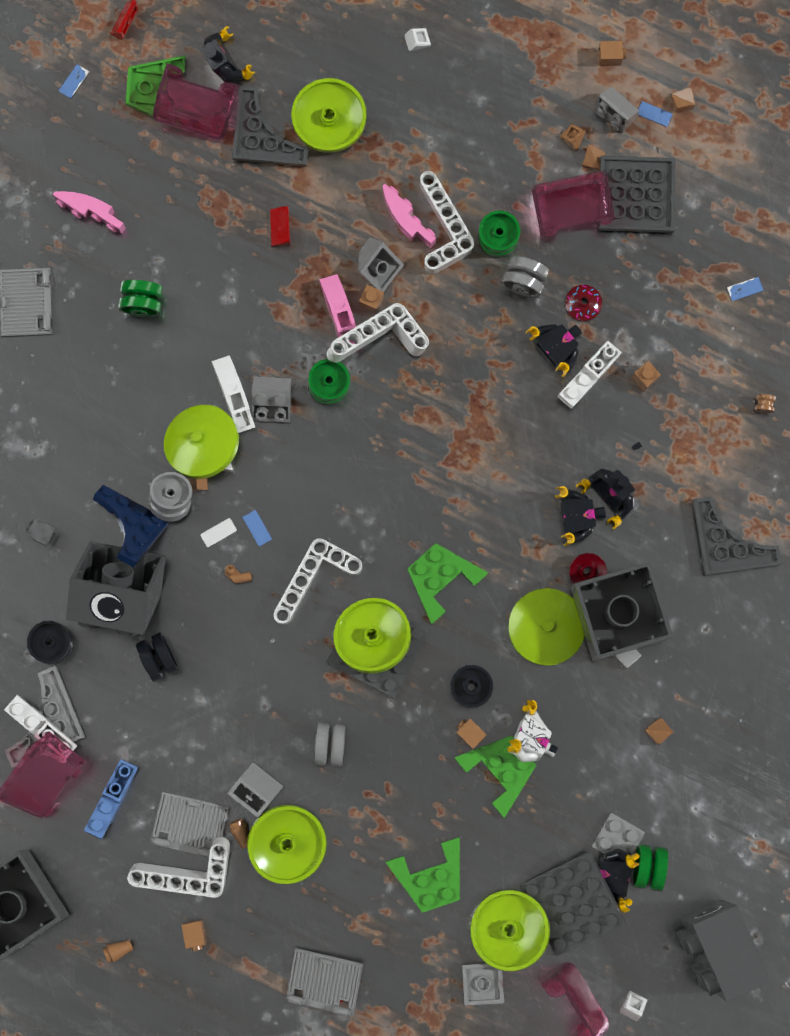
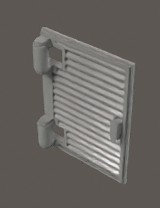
[0,268,52,337]
[150,792,230,857]
[286,948,363,1017]

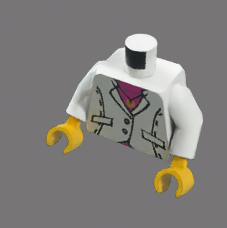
[507,700,558,762]

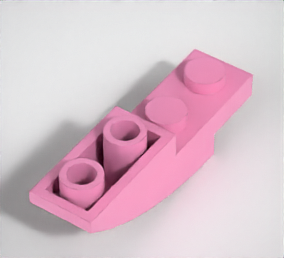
[382,184,436,248]
[53,191,126,234]
[319,274,356,344]

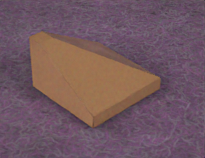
[560,124,585,151]
[582,145,605,170]

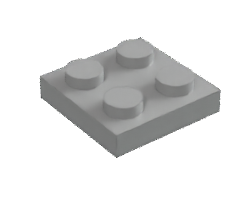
[591,812,645,855]
[462,963,504,1006]

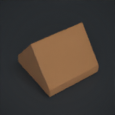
[187,477,208,492]

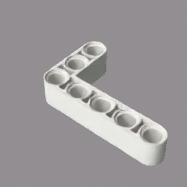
[420,171,474,274]
[327,303,429,363]
[274,539,362,625]
[127,837,230,898]

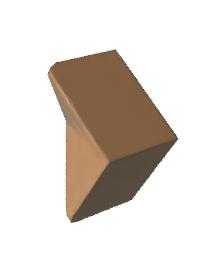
[671,87,695,112]
[645,717,673,745]

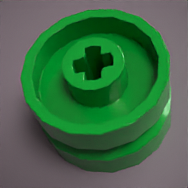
[478,210,521,258]
[118,280,163,316]
[308,358,350,405]
[633,844,668,892]

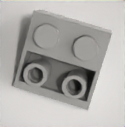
[595,87,640,133]
[252,377,292,423]
[227,762,284,818]

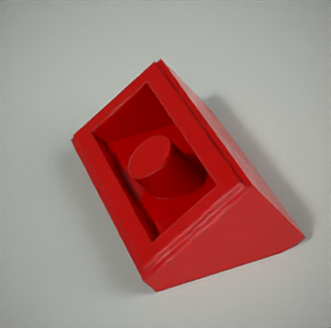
[110,0,138,40]
[270,206,290,246]

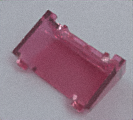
[153,63,239,140]
[532,170,615,237]
[0,731,85,819]
[538,962,609,1036]

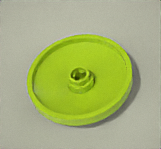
[291,78,366,153]
[164,405,239,479]
[508,588,585,666]
[333,598,411,674]
[247,805,326,884]
[471,890,550,971]

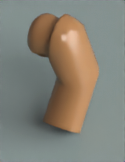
[225,565,252,584]

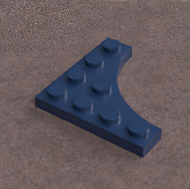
[93,485,169,568]

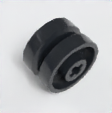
[27,621,74,665]
[136,632,179,682]
[450,665,493,709]

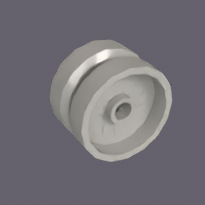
[501,256,549,297]
[149,472,192,522]
[314,722,346,767]

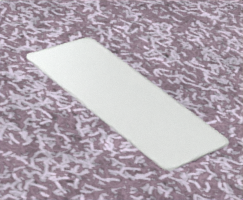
[200,518,237,547]

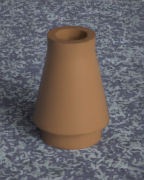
[229,818,249,849]
[102,939,133,963]

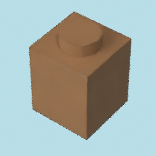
[598,41,626,66]
[359,285,384,314]
[631,361,661,391]
[456,719,486,749]
[181,920,207,951]

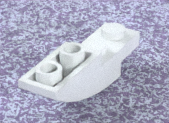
[557,341,622,409]
[211,355,255,433]
[4,694,77,761]

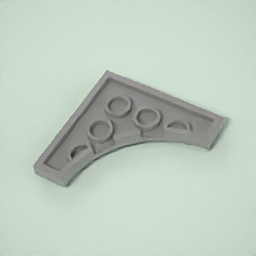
[5,666,85,768]

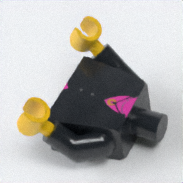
[201,26,255,81]
[525,324,582,377]
[576,469,636,529]
[555,486,606,546]
[597,848,639,913]

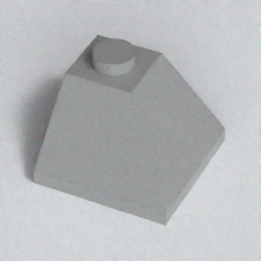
[358,237,404,292]

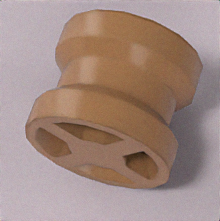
[755,394,776,413]

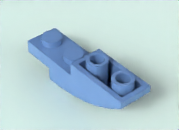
[84,759,138,840]

